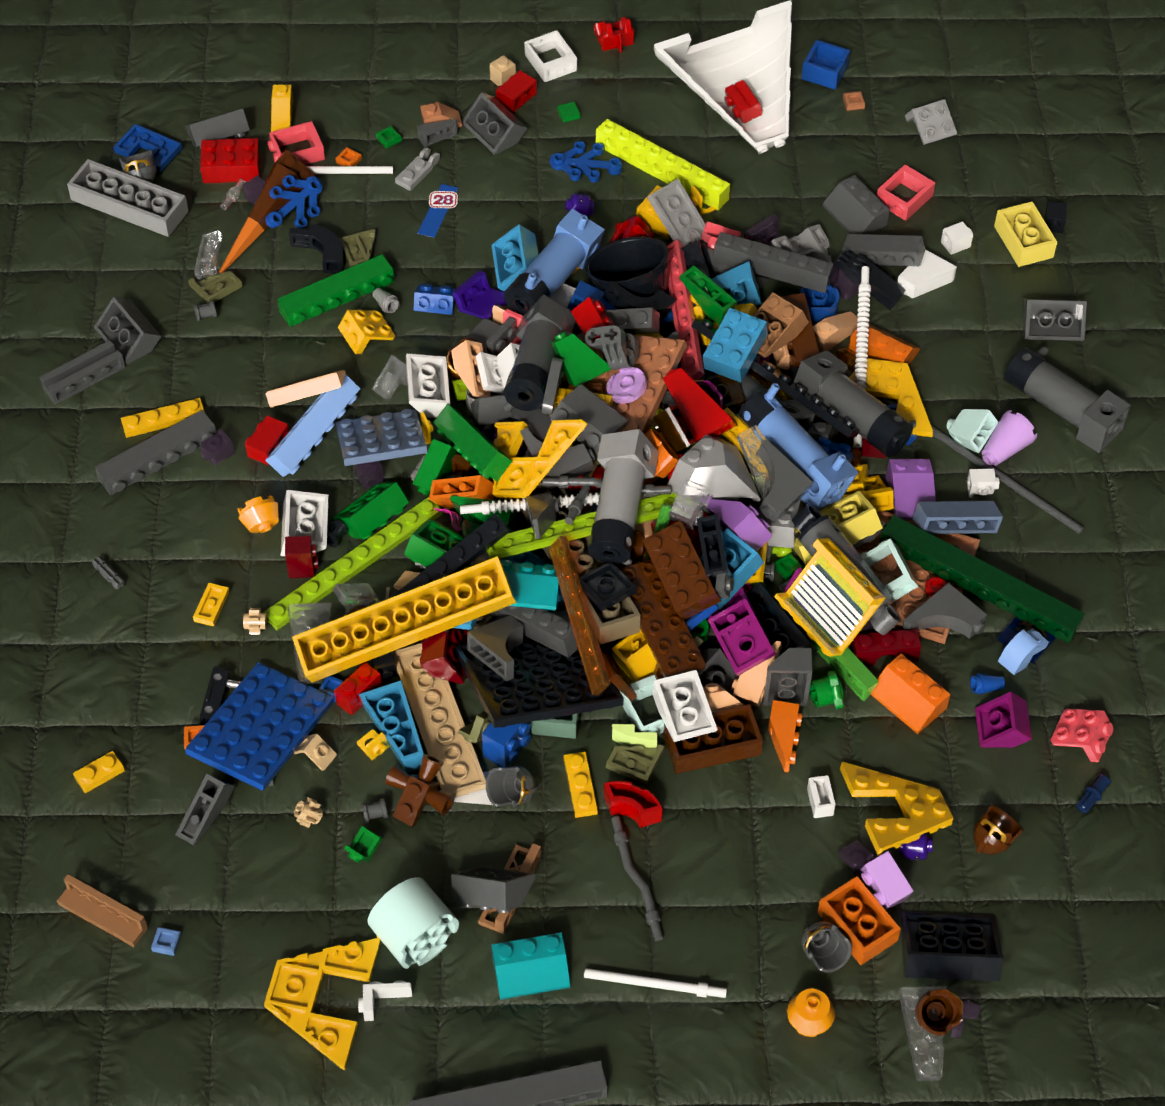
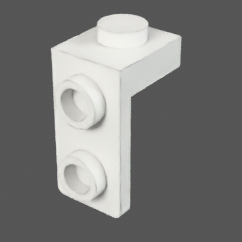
[358,981,412,1021]

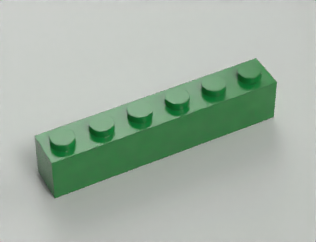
[277,254,394,327]
[433,403,513,481]

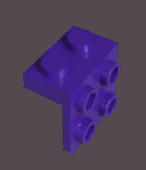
[452,271,506,319]

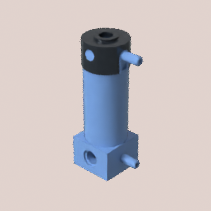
[504,209,605,316]
[738,383,859,510]

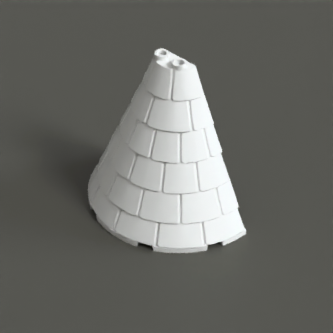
[654,0,792,154]

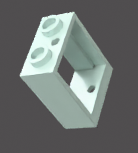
[860,539,919,602]
[619,675,664,736]

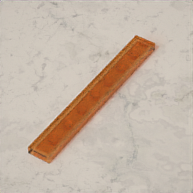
[549,536,611,696]

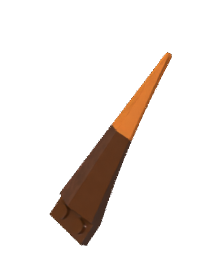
[219,150,315,274]

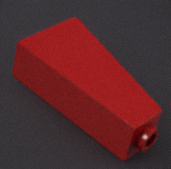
[663,368,737,443]

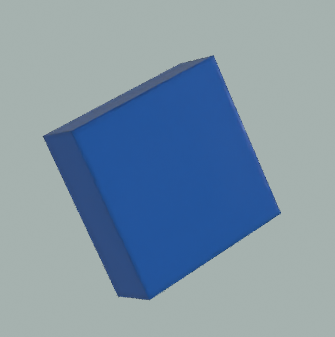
[319,676,344,702]

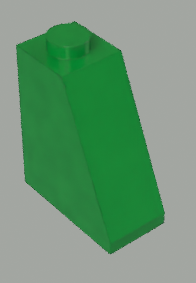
[550,331,611,387]
[413,439,459,496]

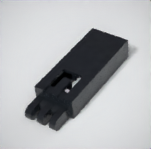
[836,250,906,310]

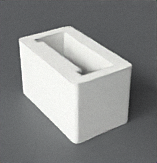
[807,775,835,818]

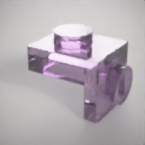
[950,1001,980,1039]

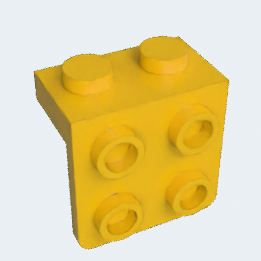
[338,310,395,354]

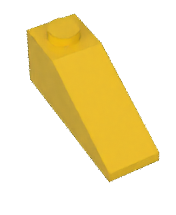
[271,85,294,132]

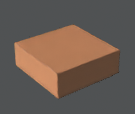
[843,91,865,111]

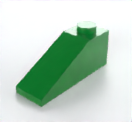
[680,266,737,326]

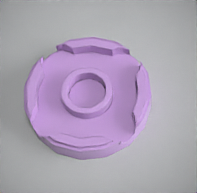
[606,367,648,404]

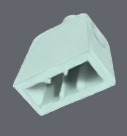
[947,409,999,453]

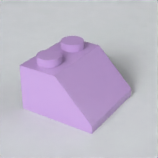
[861,851,913,910]

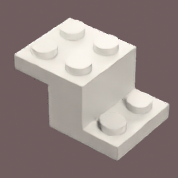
[476,343,520,395]

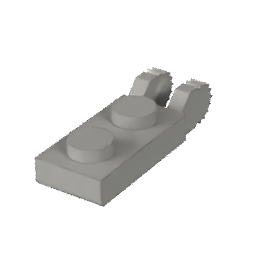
[395,147,440,191]

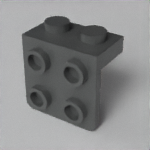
[465,317,518,356]

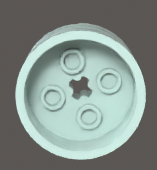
[368,877,459,969]

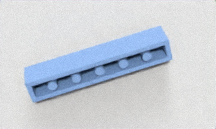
[265,374,360,477]

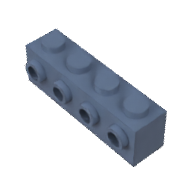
[912,501,1003,534]

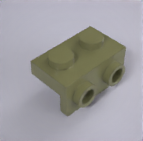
[458,711,491,743]

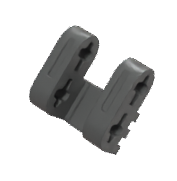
[585,325,639,370]

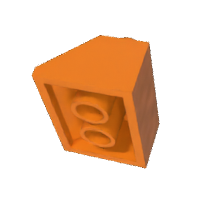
[849,323,920,366]
[871,654,951,734]

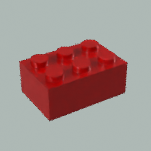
[200,138,260,183]

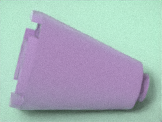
[982,410,1037,466]

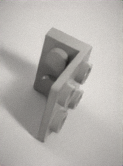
[905,99,957,145]

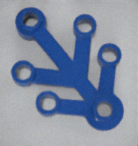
[550,141,622,183]
[265,175,322,229]

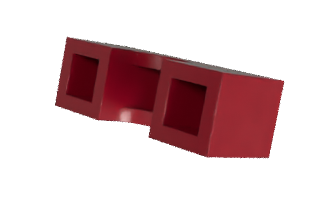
[850,629,921,666]

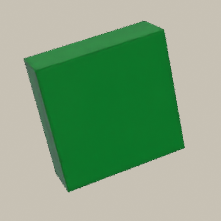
[557,102,580,123]
[376,126,402,149]
[774,553,803,581]

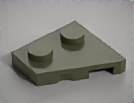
[606,745,664,785]

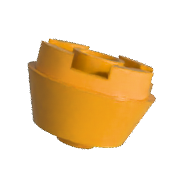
[238,495,279,533]
[787,989,835,1037]

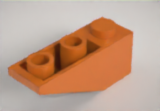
[768,700,802,772]

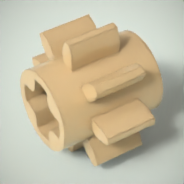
[243,608,267,635]
[294,797,323,828]

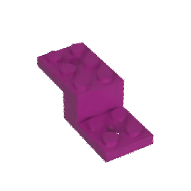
[708,587,776,676]

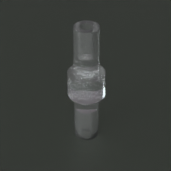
[220,179,246,210]

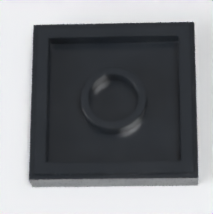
[576,561,637,611]

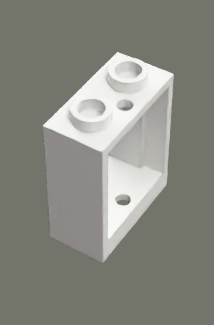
[525,30,577,82]

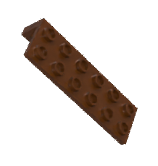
[620,560,706,680]

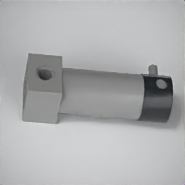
[587,429,659,567]

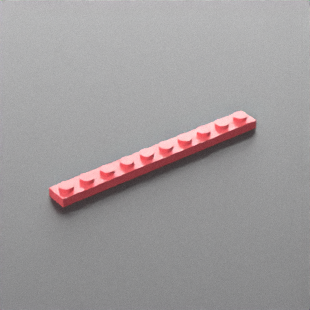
[667,239,705,381]

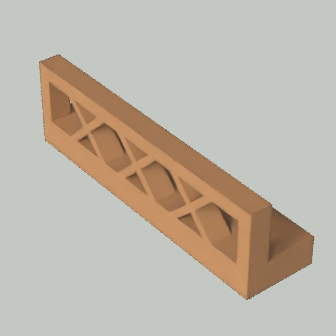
[478,843,541,934]
[57,874,148,947]

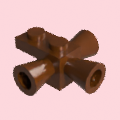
[385,754,455,827]

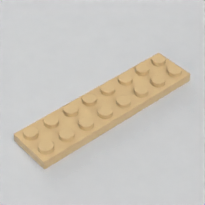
[392,643,486,798]

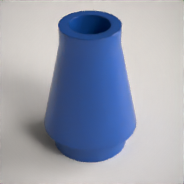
[970,673,1005,695]

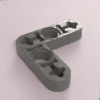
[542,357,564,415]

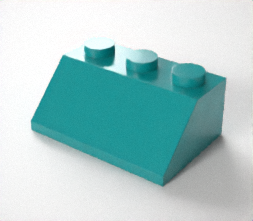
[501,560,560,610]
[491,933,570,1000]

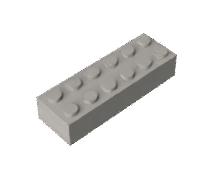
[67,159,189,237]

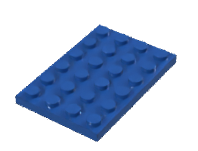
[186,662,334,791]

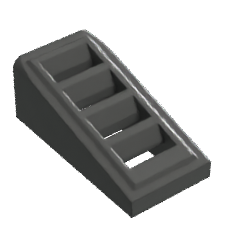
[417,119,458,147]

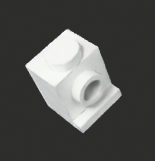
[967,469,999,498]

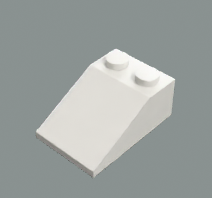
[652,670,717,742]

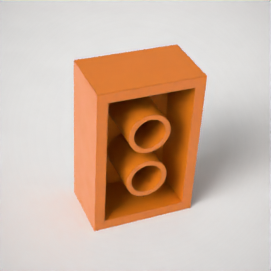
[817,876,901,965]

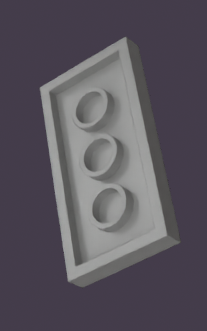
[647,179,712,261]

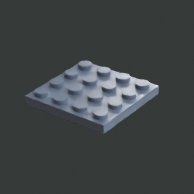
[335,409,427,466]

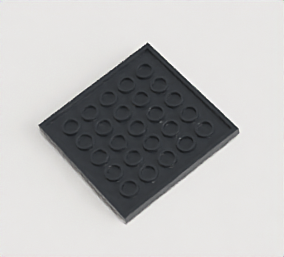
[455,635,624,728]

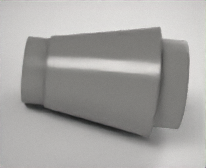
[373,288,399,313]

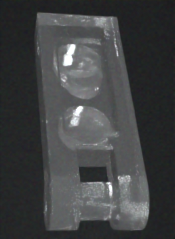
[194,231,223,279]

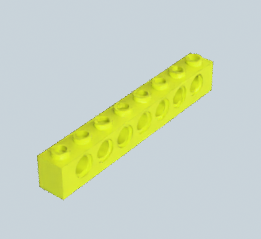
[596,119,730,211]

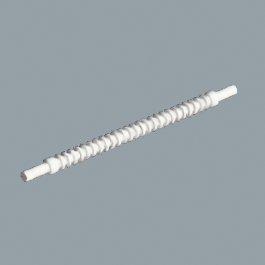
[853,266,871,448]
[460,492,663,515]

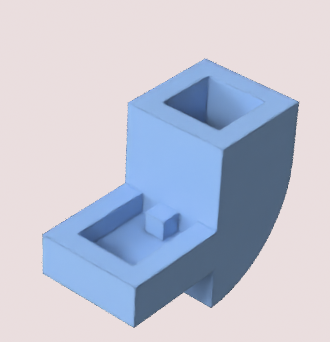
[998,628,1049,675]

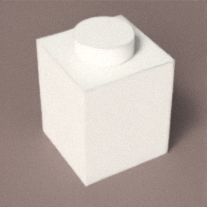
[941,221,973,255]

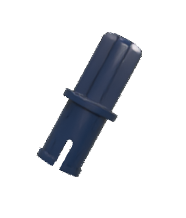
[1076,774,1111,813]

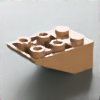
[753,292,809,358]

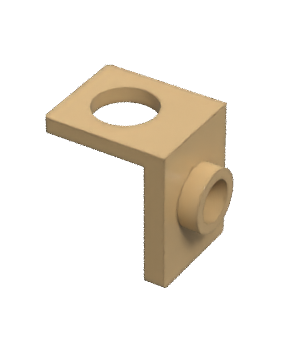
[293,734,337,771]

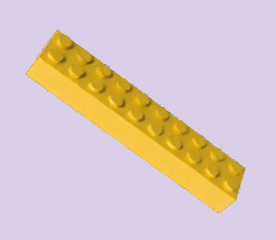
[292,556,517,683]

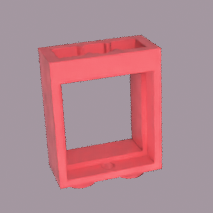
[267,121,325,165]
[876,165,935,221]

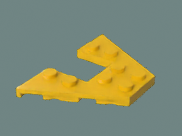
[813,358,933,437]
[493,419,587,498]
[840,762,953,856]
[264,936,381,1070]

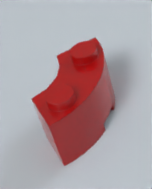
[604,781,662,828]

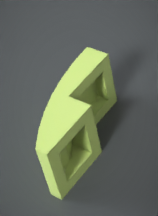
[612,724,657,748]

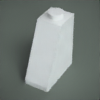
[897,250,957,298]

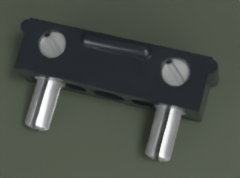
[199,666,241,726]

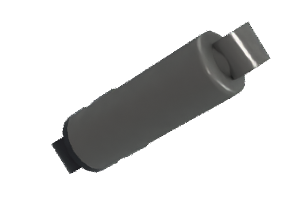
[792,504,901,635]

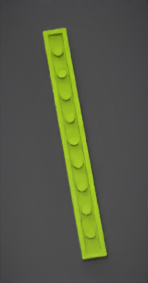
[486,492,694,559]
[263,497,442,630]

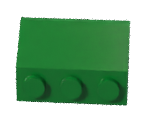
[332,482,409,540]
[404,518,468,570]

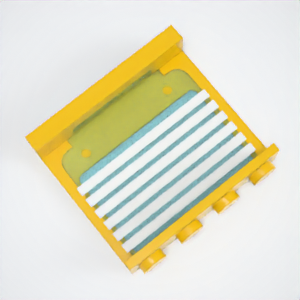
[774,538,886,657]

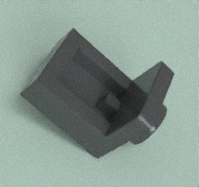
[710,569,734,599]

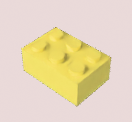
[994,201,1057,267]

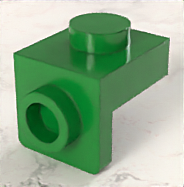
[344,826,383,863]

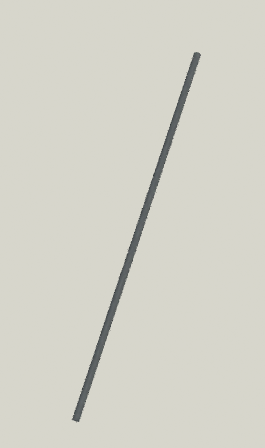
[757,309,1084,534]

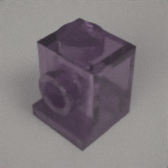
[200,429,234,466]

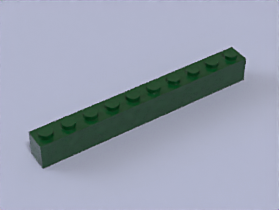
[879,515,1085,643]

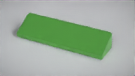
[809,624,879,701]

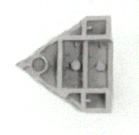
[771,224,834,287]
[667,435,760,501]

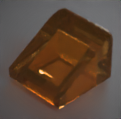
[834,347,856,370]

